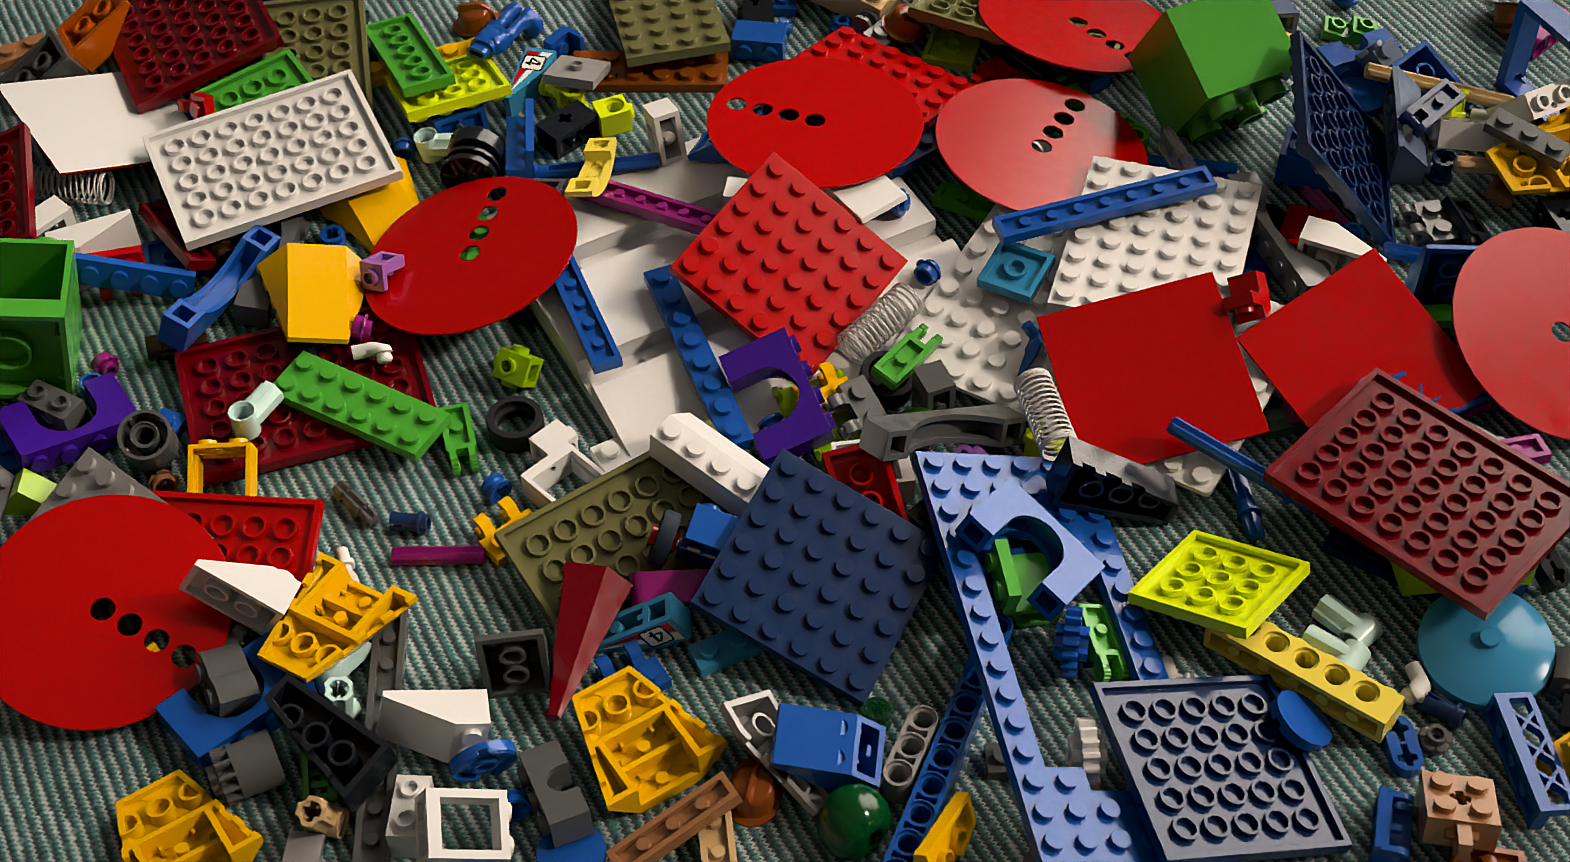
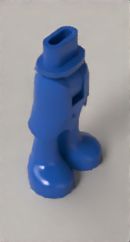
[467,2,544,60]

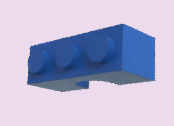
[1316,27,1402,80]

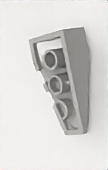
[720,689,832,817]

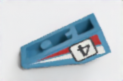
[504,47,557,117]
[596,592,692,654]

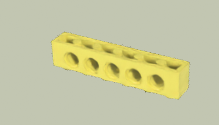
[1203,621,1405,744]

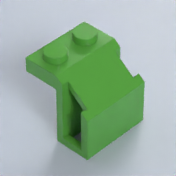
[985,539,1064,627]

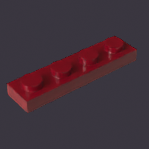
[138,203,216,272]

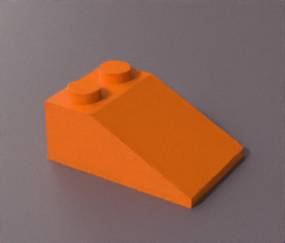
[56,0,130,72]

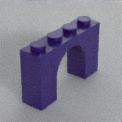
[718,327,837,464]
[0,372,137,474]

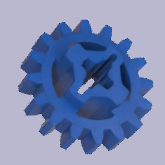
[1053,606,1090,680]

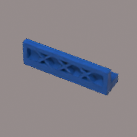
[505,98,534,179]
[1482,692,1570,830]

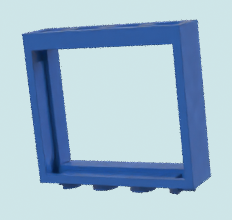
[1495,0,1570,124]

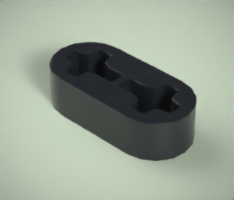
[1534,548,1570,593]

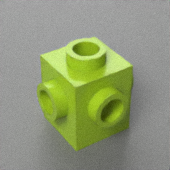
[492,344,544,389]

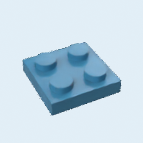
[977,241,1055,305]

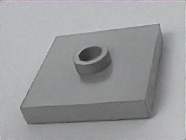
[543,55,611,91]

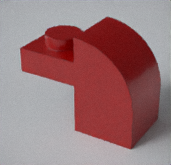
[1222,270,1271,325]

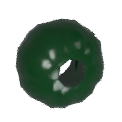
[816,783,891,861]

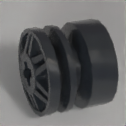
[440,126,506,197]

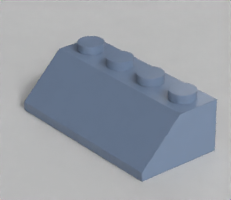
[1382,66,1431,186]

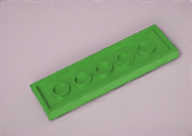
[367,13,456,98]
[273,350,451,462]

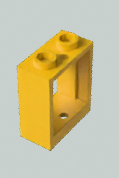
[187,438,258,496]

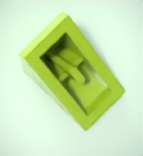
[2,468,58,515]

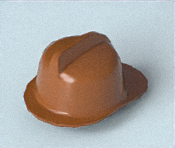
[453,0,499,37]
[1482,0,1519,35]
[881,3,927,43]
[731,757,785,827]

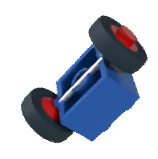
[647,503,742,569]

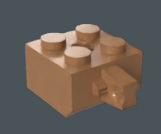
[1414,770,1502,862]

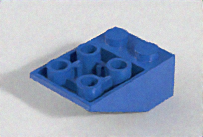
[770,703,886,792]

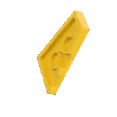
[913,791,976,862]

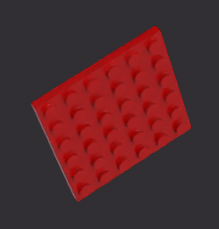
[668,151,908,380]

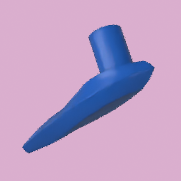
[1017,320,1043,376]

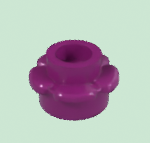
[351,314,373,342]
[90,352,119,376]

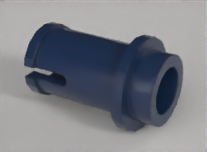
[389,511,431,536]
[1420,691,1468,728]

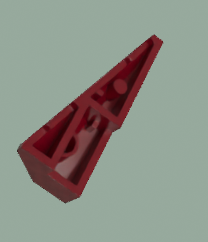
[545,561,633,723]

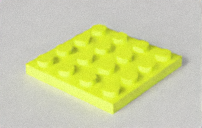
[384,54,513,123]
[1128,530,1310,640]

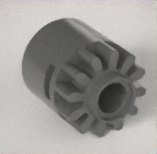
[117,409,181,475]
[205,728,287,806]

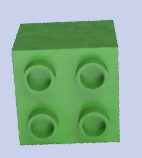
[1128,0,1292,144]
[0,237,83,399]

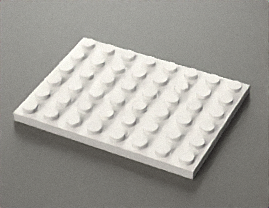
[142,69,404,251]
[1046,156,1262,322]

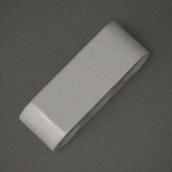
[882,705,939,804]

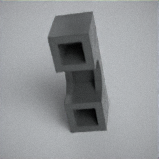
[516,739,595,848]

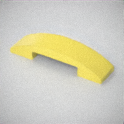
[565,137,617,198]

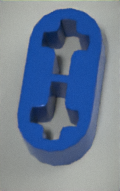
[1382,716,1423,779]

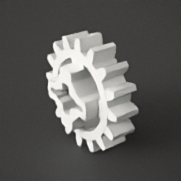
[1066,717,1107,791]

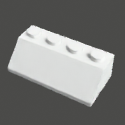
[649,413,770,515]

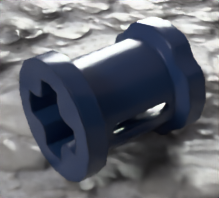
[1427,149,1456,186]

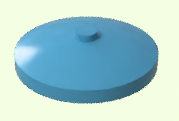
[1416,593,1555,712]

